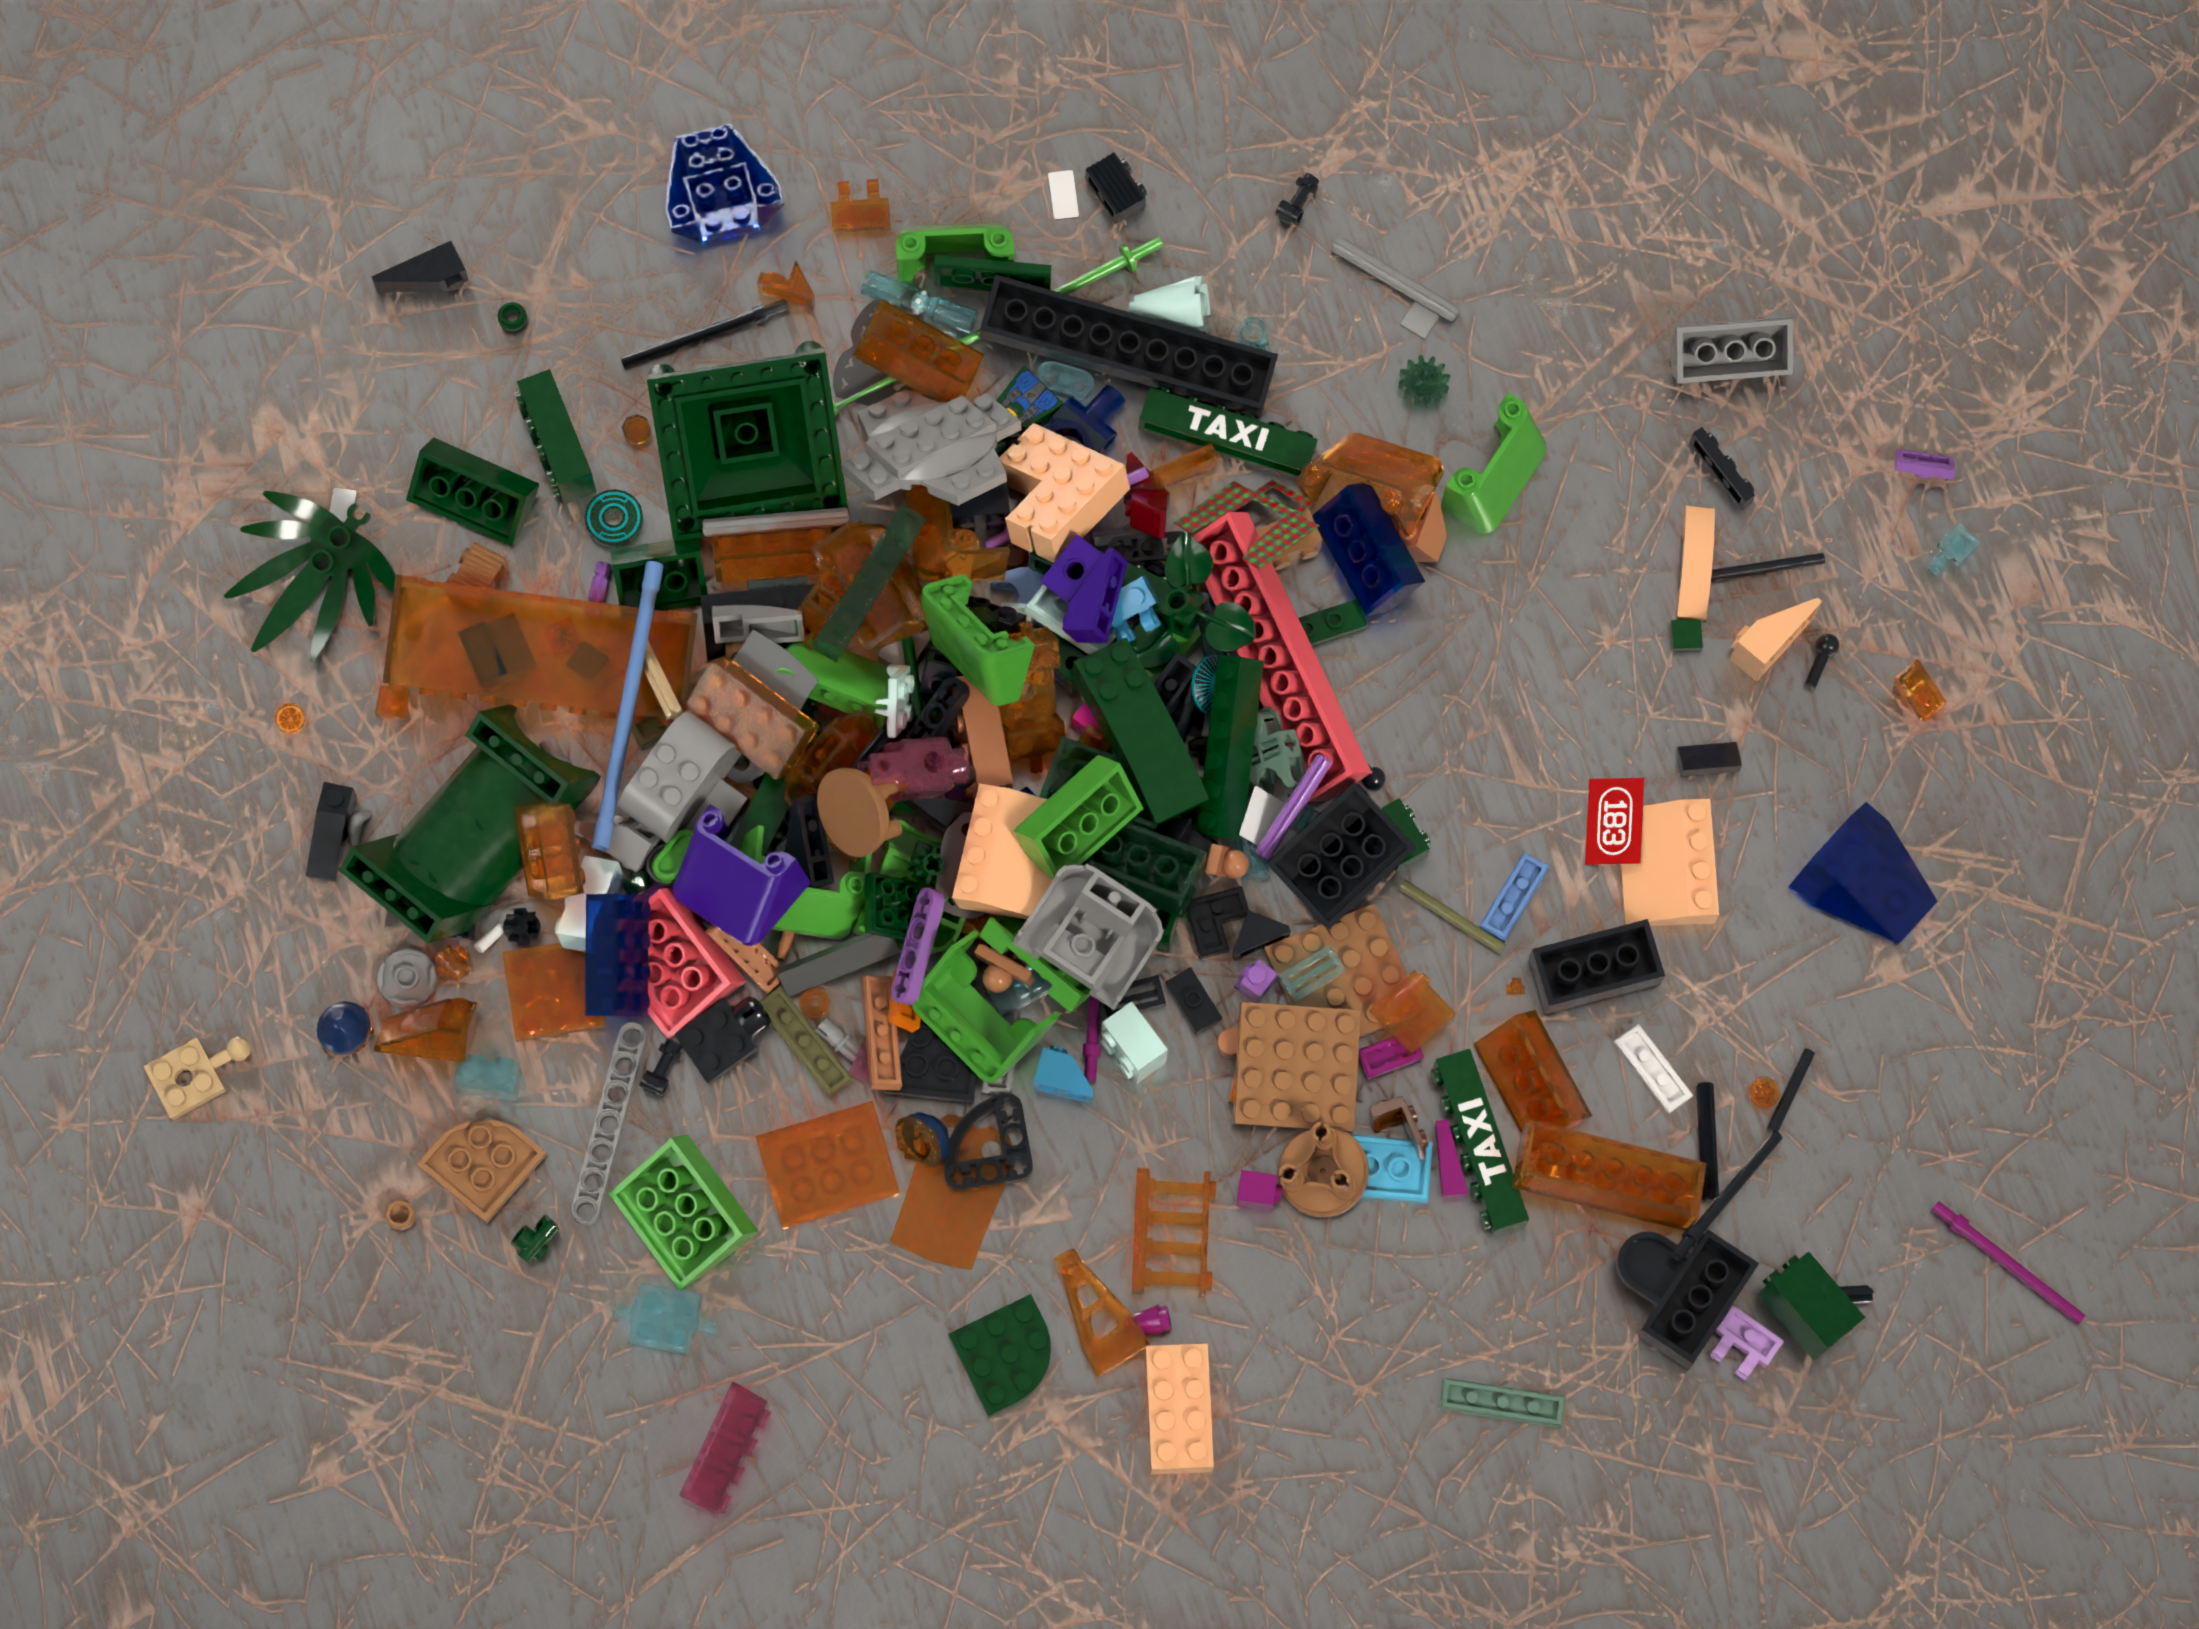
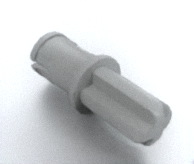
[815,1017,868,1069]

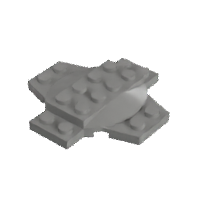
[841,389,1021,505]

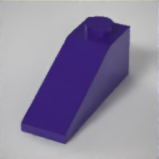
[1062,548,1128,643]

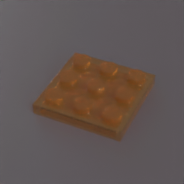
[503,943,607,1042]

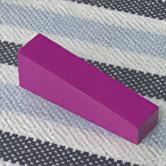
[1435,1120,1468,1199]

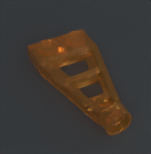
[1054,1249,1150,1377]

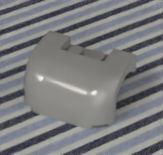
[1012,864,1164,1010]

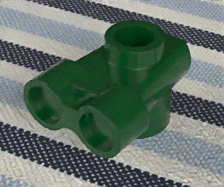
[511,1214,559,1263]

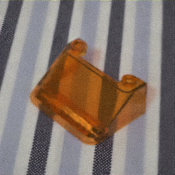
[1296,432,1444,537]
[810,523,928,651]

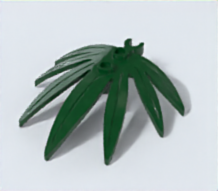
[224,491,401,662]

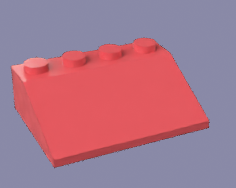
[599,888,746,1039]

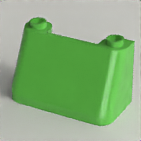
[896,222,1014,285]
[1441,392,1547,534]
[920,574,1035,706]
[775,633,890,740]

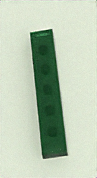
[811,504,927,663]

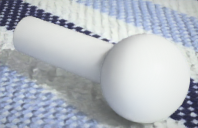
[474,907,514,953]

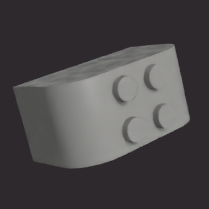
[618,710,745,843]

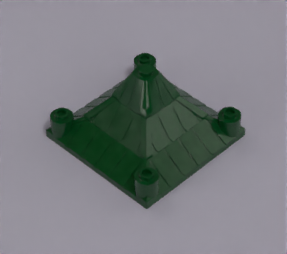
[646,341,849,542]

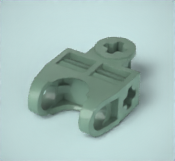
[1249,707,1305,796]

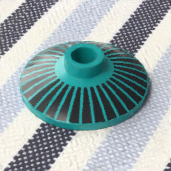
[1192,655,1218,715]

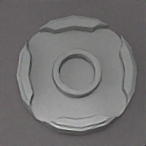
[377,948,438,1009]

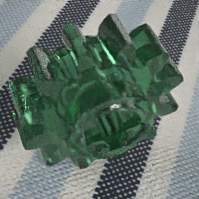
[1398,355,1450,408]

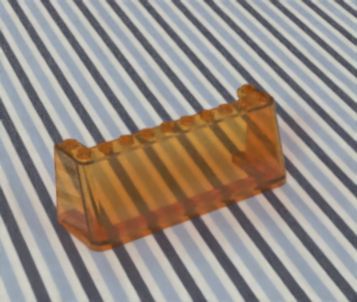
[383,574,698,726]

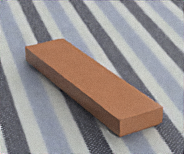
[861,975,902,1090]

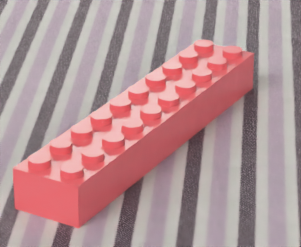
[1192,512,1372,802]

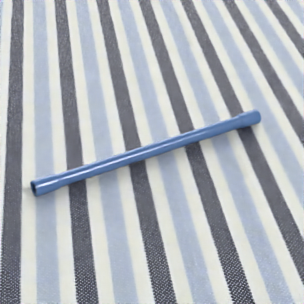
[591,561,664,851]

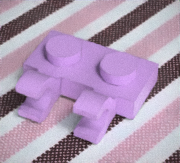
[1709,1305,1784,1381]

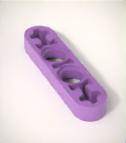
[891,888,945,1005]

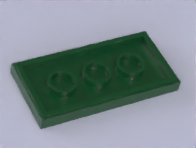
[934,254,1052,292]

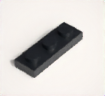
[1689,427,1755,511]

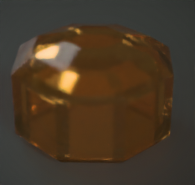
[622,414,652,446]

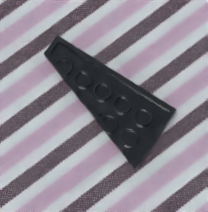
[883,922,992,1103]

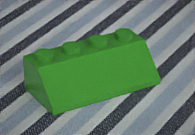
[1013,755,1144,880]

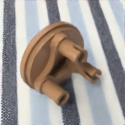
[817,767,907,857]
[1278,1122,1369,1218]

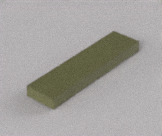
[759,986,854,1099]

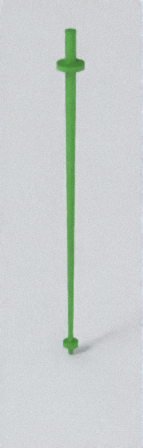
[832,236,1164,418]

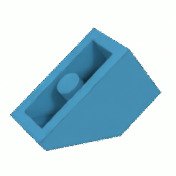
[1033,1046,1094,1104]

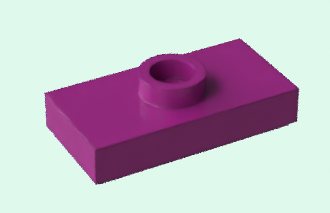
[1358,1029,1424,1080]

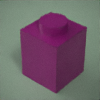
[1236,1170,1282,1211]

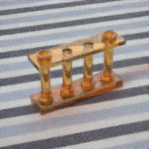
[1131,1168,1216,1298]

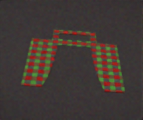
[1173,480,1320,569]

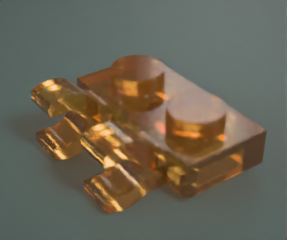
[830,179,891,233]

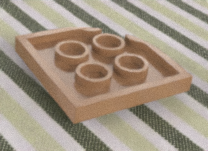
[417,1119,547,1224]

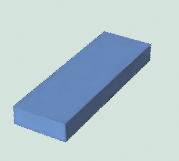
[1479,852,1550,943]

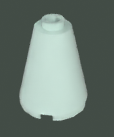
[1129,276,1211,333]

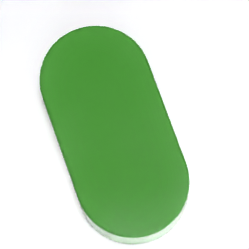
[652,829,693,884]

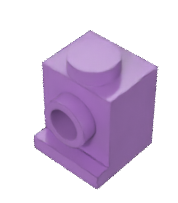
[1234,959,1278,1003]

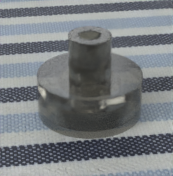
[1188,736,1208,766]

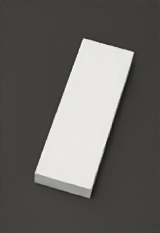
[1613,1023,1693,1115]

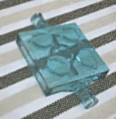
[612,1283,717,1356]

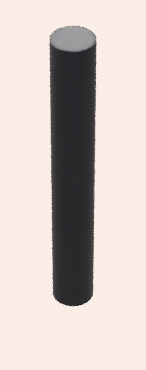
[1767,1048,1815,1132]

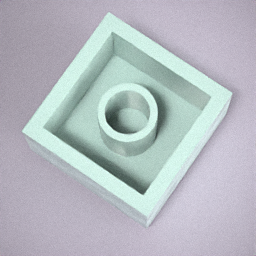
[1100,1001,1168,1084]

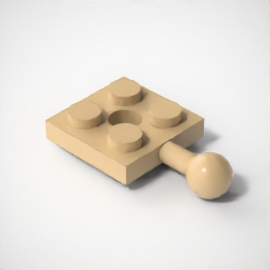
[143,1037,251,1120]

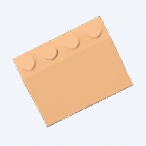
[952,783,1052,919]
[1620,799,1719,926]

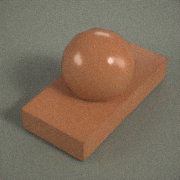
[1205,844,1249,879]
[974,944,1035,993]

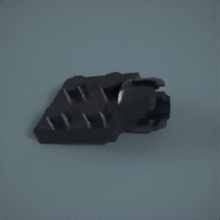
[675,996,771,1084]

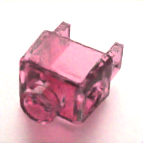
[855,737,970,802]

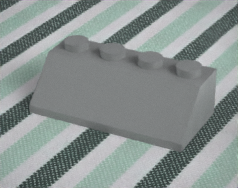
[1671,317,1793,384]

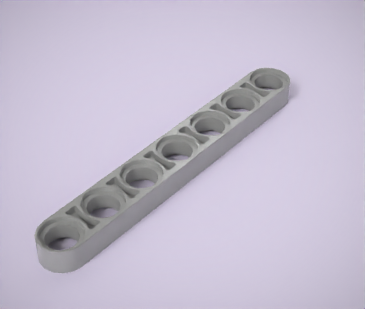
[571,1022,646,1226]

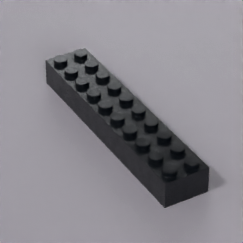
[979,275,1278,417]

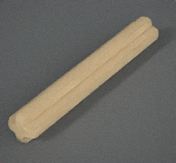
[642,641,683,720]

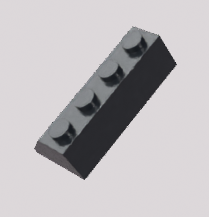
[700,583,825,662]

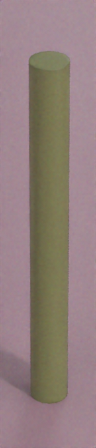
[1399,880,1506,954]

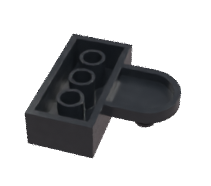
[1617,1229,1759,1370]

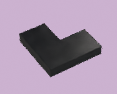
[1184,886,1249,960]

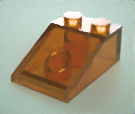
[374,998,478,1063]

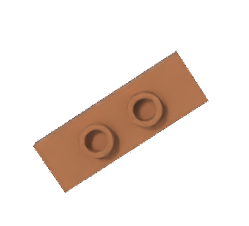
[705,925,782,994]

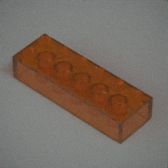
[1512,1119,1706,1231]

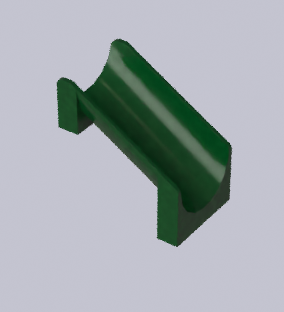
[338,704,601,944]

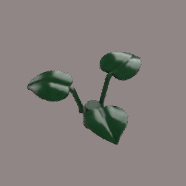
[1129,532,1256,668]

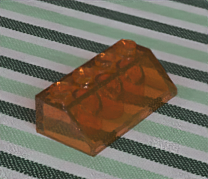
[852,299,984,402]
[712,526,835,582]
[1473,1010,1593,1149]

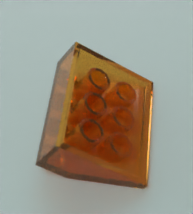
[755,1101,900,1229]

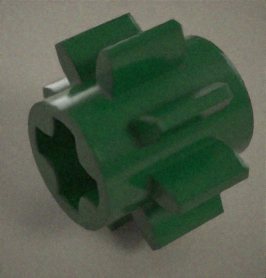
[910,847,945,886]

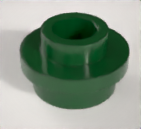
[497,302,527,331]

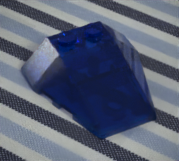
[1788,802,1938,945]

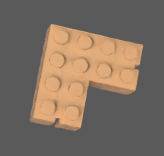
[999,423,1130,563]

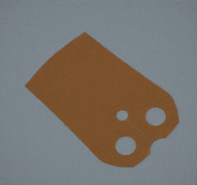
[890,1114,1014,1270]

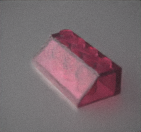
[679,1381,771,1519]

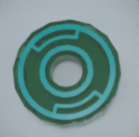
[584,489,644,548]

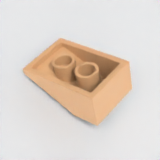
[1730,598,1822,682]

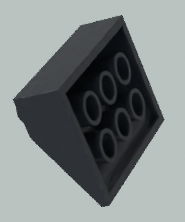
[1267,780,1417,930]

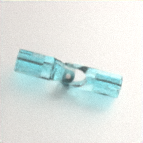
[861,269,978,335]

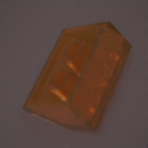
[514,802,586,900]

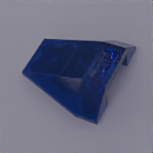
[665,123,785,244]

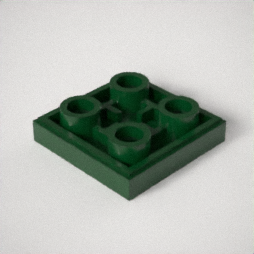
[865,872,919,941]

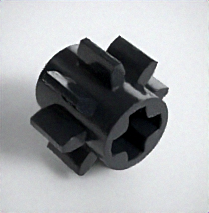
[503,908,541,946]

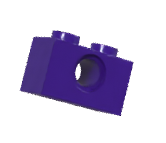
[1040,534,1103,604]

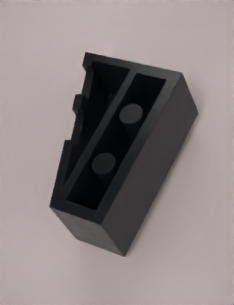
[1154,652,1197,744]

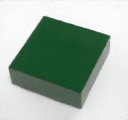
[1670,619,1703,652]

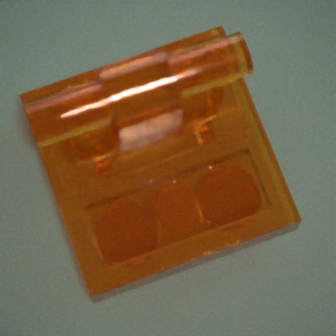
[1369,970,1456,1055]

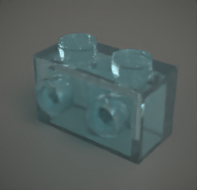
[454,1053,522,1101]

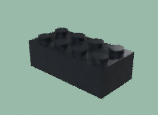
[1529,919,1665,1014]

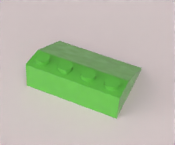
[609,1134,759,1291]

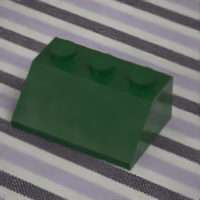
[610,538,708,617]

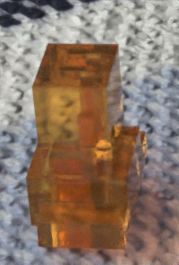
[1506,978,1525,994]

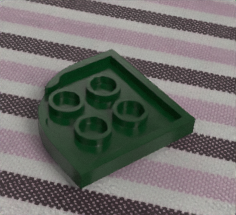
[948,1294,1051,1418]

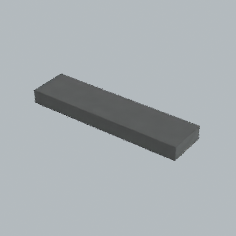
[776,933,900,997]

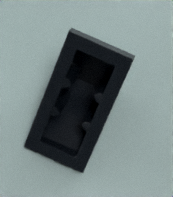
[1232,910,1291,961]

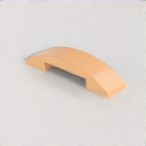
[1676,506,1715,622]

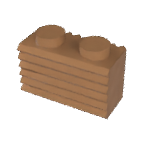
[445,542,508,615]

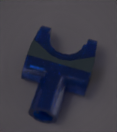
[1045,384,1126,454]

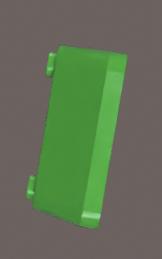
[741,825,872,940]
[911,929,1060,1083]

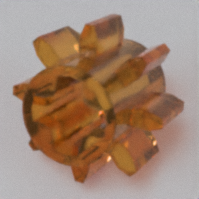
[434,945,472,982]

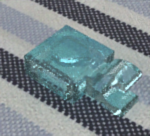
[1928,523,1980,575]

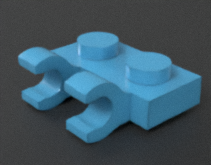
[1111,576,1161,642]

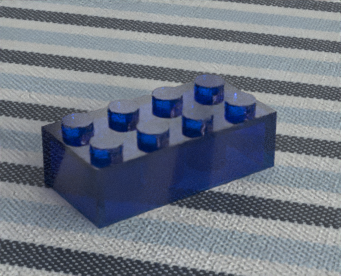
[1312,481,1426,616]
[585,894,651,1017]

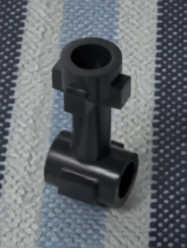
[1275,172,1319,225]
[639,1039,683,1097]

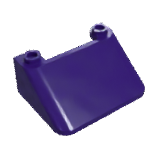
[672,804,810,946]

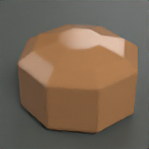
[385,1199,416,1231]

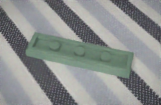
[1439,1378,1566,1428]

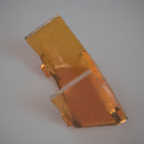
[905,485,1010,582]

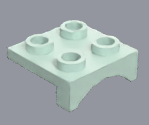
[875,664,914,738]

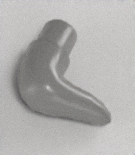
[347,811,372,845]

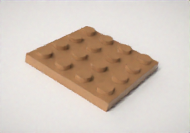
[1264,903,1422,1039]
[1233,1002,1361,1132]

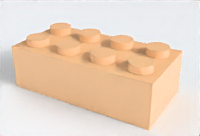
[1145,1343,1214,1475]

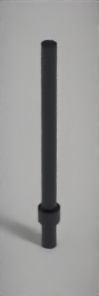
[620,299,789,367]
[1671,1131,1783,1261]

